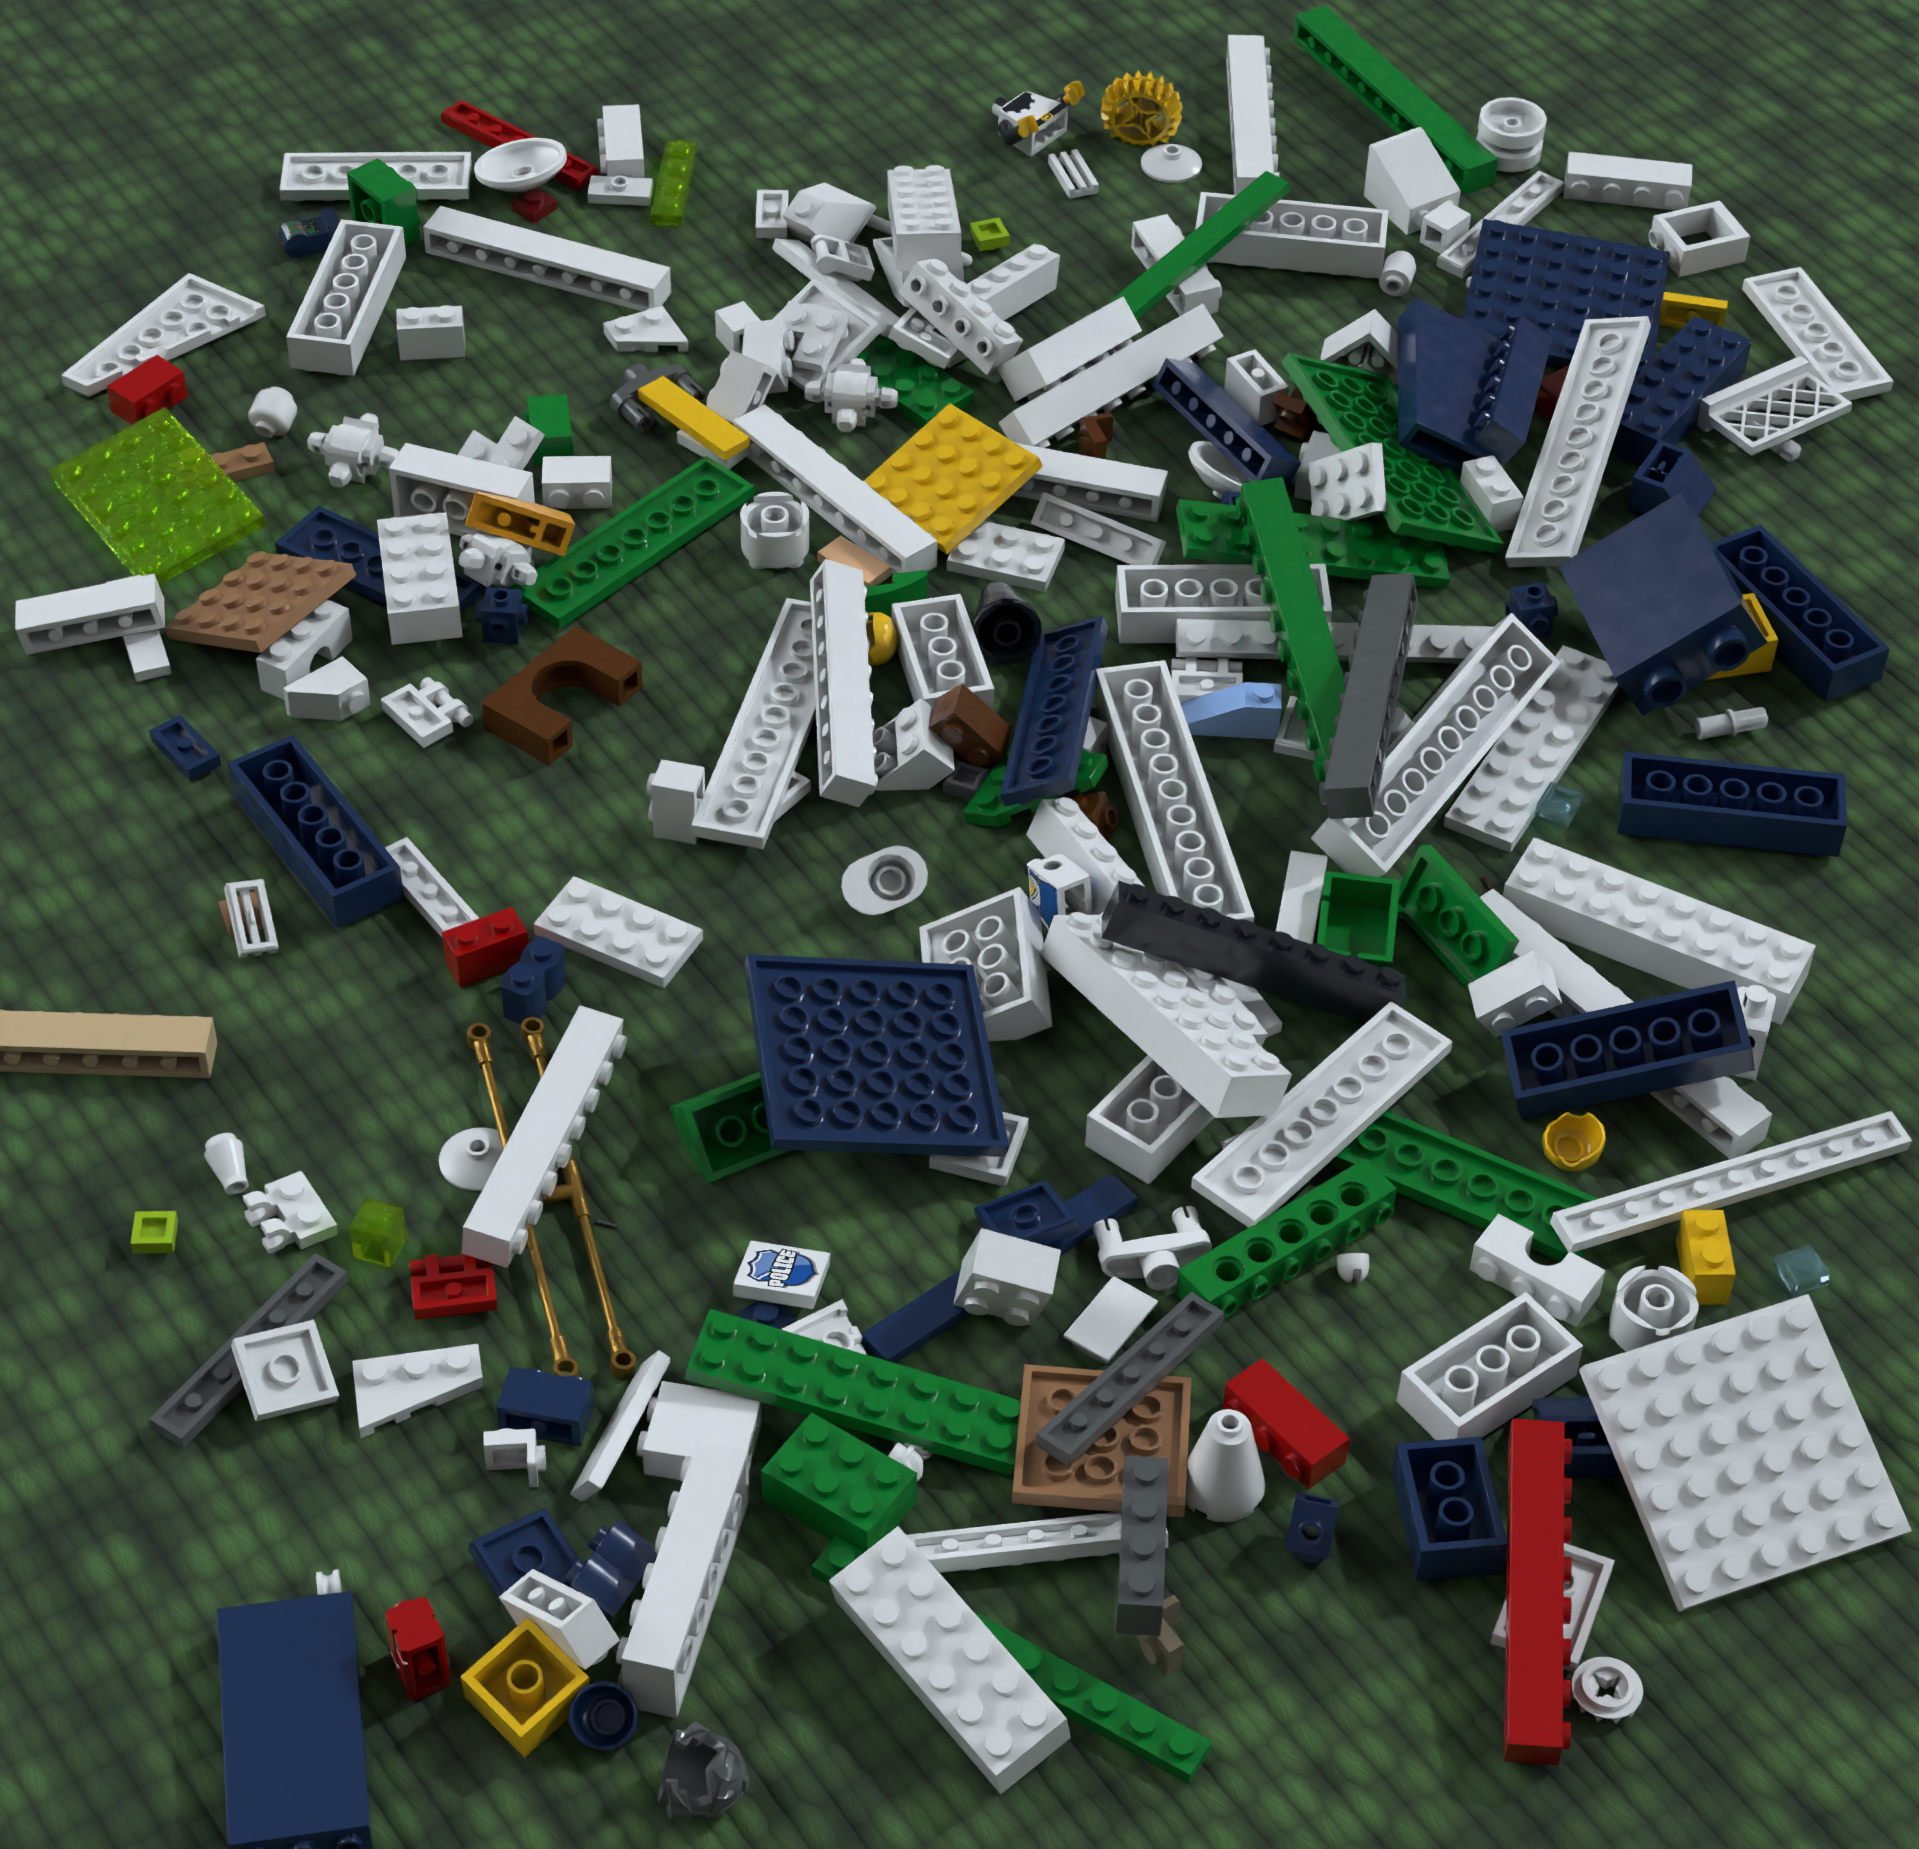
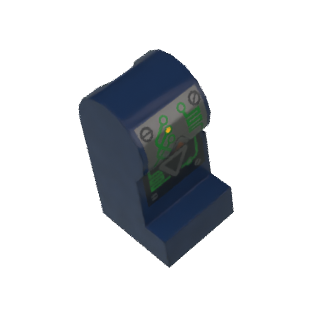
[279,207,340,258]

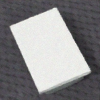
[1063,1276,1158,1364]

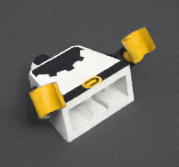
[992,81,1085,157]

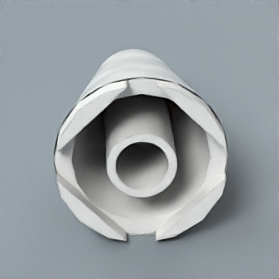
[1185,1409,1265,1522]

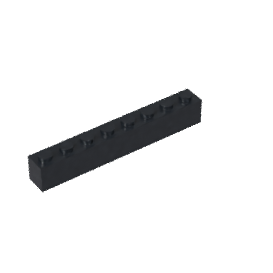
[1102,881,1407,1024]

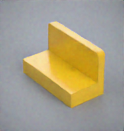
[1659,292,1728,328]

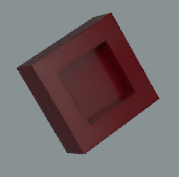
[512,188,557,224]

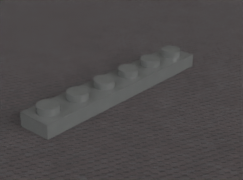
[149,1253,349,1449]
[1035,1292,1224,1466]

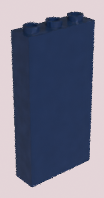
[1398,297,1502,474]
[217,1591,373,1849]

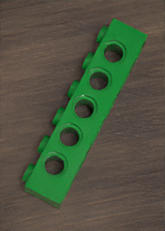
[1176,1158,1397,1319]

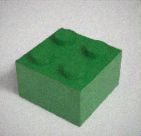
[347,158,420,246]

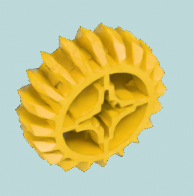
[1100,70,1183,146]

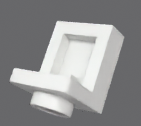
[484,1428,546,1488]

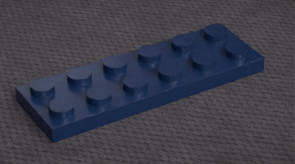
[275,505,483,613]

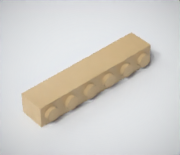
[0,1010,217,1078]

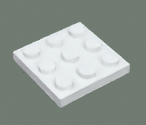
[772,278,882,391]

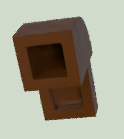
[1272,385,1323,441]

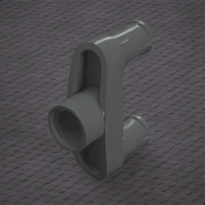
[610,363,708,432]

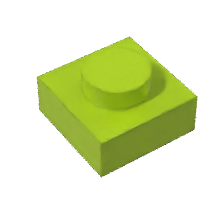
[970,217,1010,251]
[131,1211,178,1254]

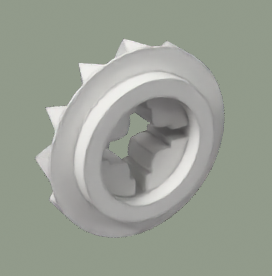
[1571,1657,1643,1724]

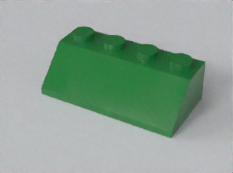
[669,1072,790,1183]

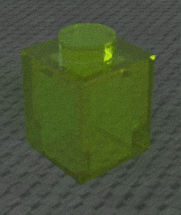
[349,1197,408,1268]

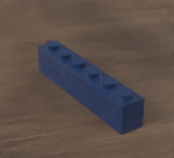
[1473,316,1553,464]
[1152,357,1301,490]

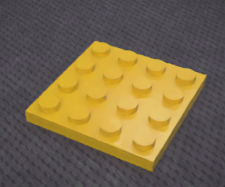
[864,403,1043,554]

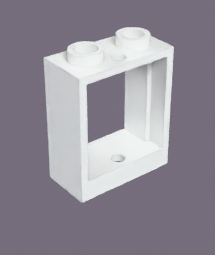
[1649,201,1750,277]

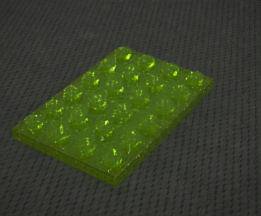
[48,407,267,585]

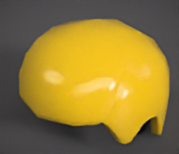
[866,612,898,666]
[1542,1112,1606,1172]

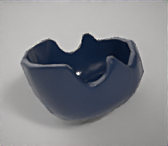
[568,1681,639,1751]

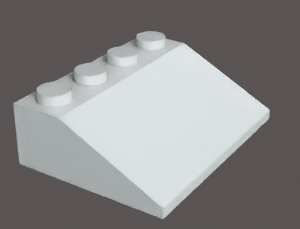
[919,887,1052,1041]

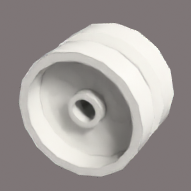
[1476,97,1547,172]

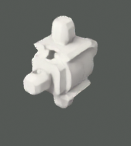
[805,358,898,432]
[307,413,399,488]
[459,532,538,588]

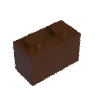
[929,683,1012,768]

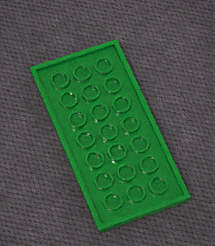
[1282,352,1504,554]

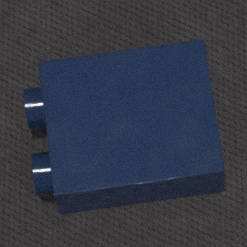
[1559,492,1768,716]

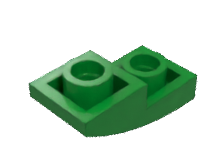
[865,570,928,621]

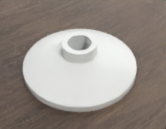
[1141,144,1202,183]
[439,1128,503,1191]

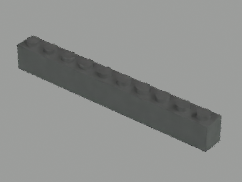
[1319,573,1418,819]

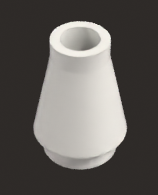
[204,1133,249,1195]

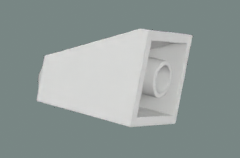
[1364,127,1460,235]

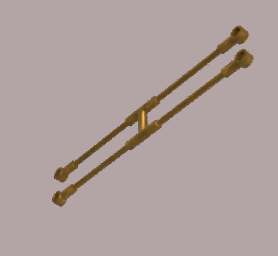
[467,1017,636,1379]

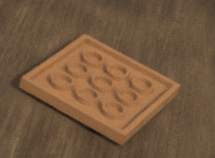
[164,551,357,653]
[1012,1364,1192,1517]

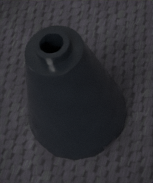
[972,582,1042,665]

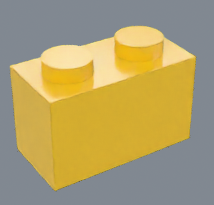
[1675,1210,1736,1305]

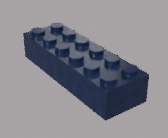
[1610,316,1752,466]
[1714,524,1890,702]
[227,735,404,928]
[1617,752,1847,857]
[1501,980,1755,1120]

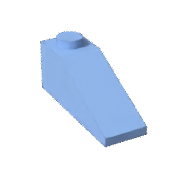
[1180,682,1281,740]

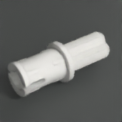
[1694,707,1768,740]

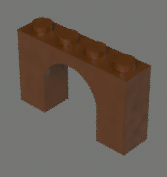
[482,626,643,766]

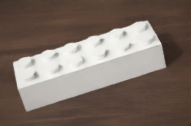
[887,165,961,271]
[1195,192,1389,278]
[286,219,406,376]
[1115,564,1332,644]
[616,1440,749,1718]
[829,1526,1071,1794]

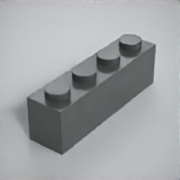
[1116,1456,1169,1636]

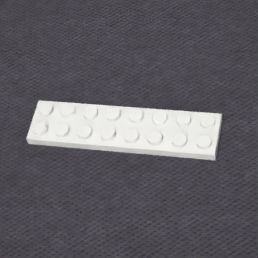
[1444,645,1621,853]
[1191,1002,1453,1228]

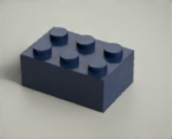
[1392,1436,1508,1581]

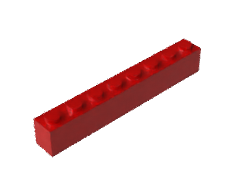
[1504,1418,1572,1765]

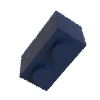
[496,1367,594,1447]

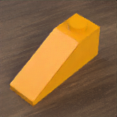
[465,491,576,556]

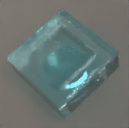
[1535,782,1584,827]
[1773,1244,1831,1296]

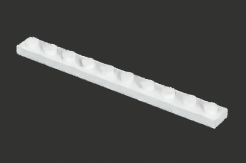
[1175,619,1493,664]
[1550,1111,1912,1253]

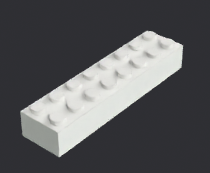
[1503,837,1816,1025]
[1040,912,1292,1118]

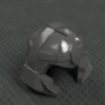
[657,1721,750,1820]

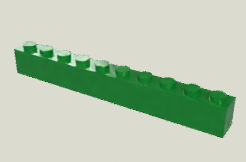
[1294,5,1498,195]
[1235,477,1345,782]

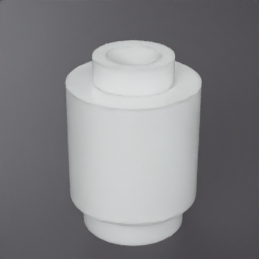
[1379,251,1416,296]

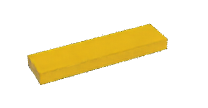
[638,376,750,461]

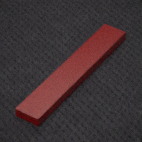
[441,100,599,191]

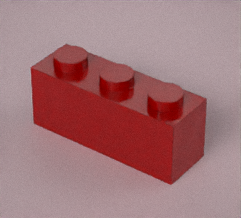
[1222,1358,1350,1489]

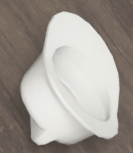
[841,845,928,916]

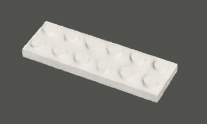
[280,152,472,202]
[1742,267,1893,400]

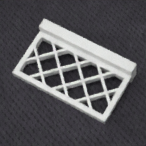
[1697,356,1853,456]

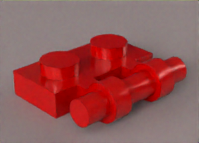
[409,1253,498,1320]

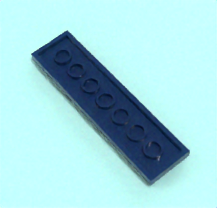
[1000,616,1108,807]

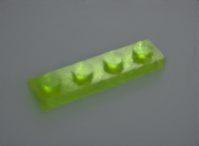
[651,140,697,226]

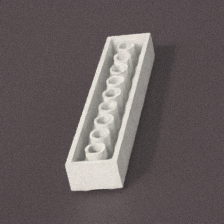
[1311,613,1561,877]
[1094,660,1254,923]

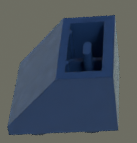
[1627,440,1716,518]
[1532,1397,1623,1478]

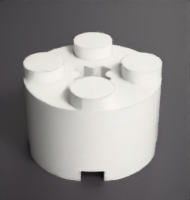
[740,492,809,569]
[1608,1265,1699,1352]

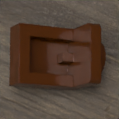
[1078,412,1114,459]
[1068,792,1120,842]

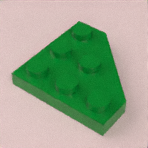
[963,744,1109,827]

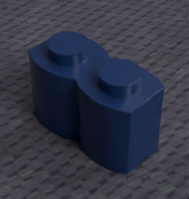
[501,936,566,1024]
[564,1520,658,1622]

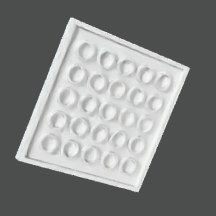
[1579,1294,1912,1612]

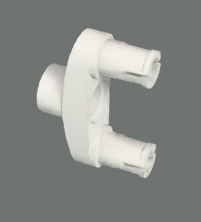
[1093,1206,1212,1291]

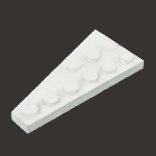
[61,273,266,397]

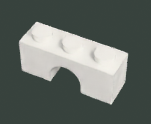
[256,600,353,700]
[1469,1214,1606,1327]

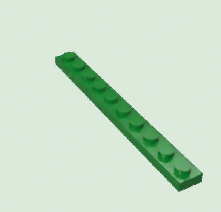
[811,1535,1213,1784]

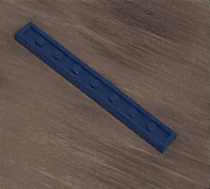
[861,1173,1138,1363]

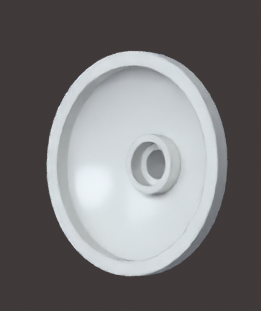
[474,138,567,192]
[1188,441,1252,499]

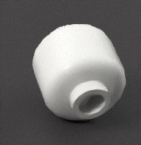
[248,387,297,438]

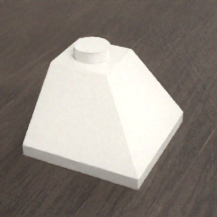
[782,182,876,254]

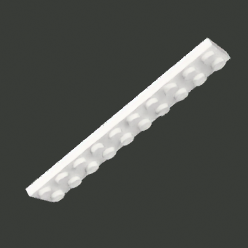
[1505,316,1651,567]
[691,598,816,849]

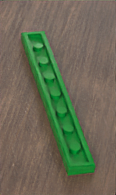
[1105,171,1291,320]

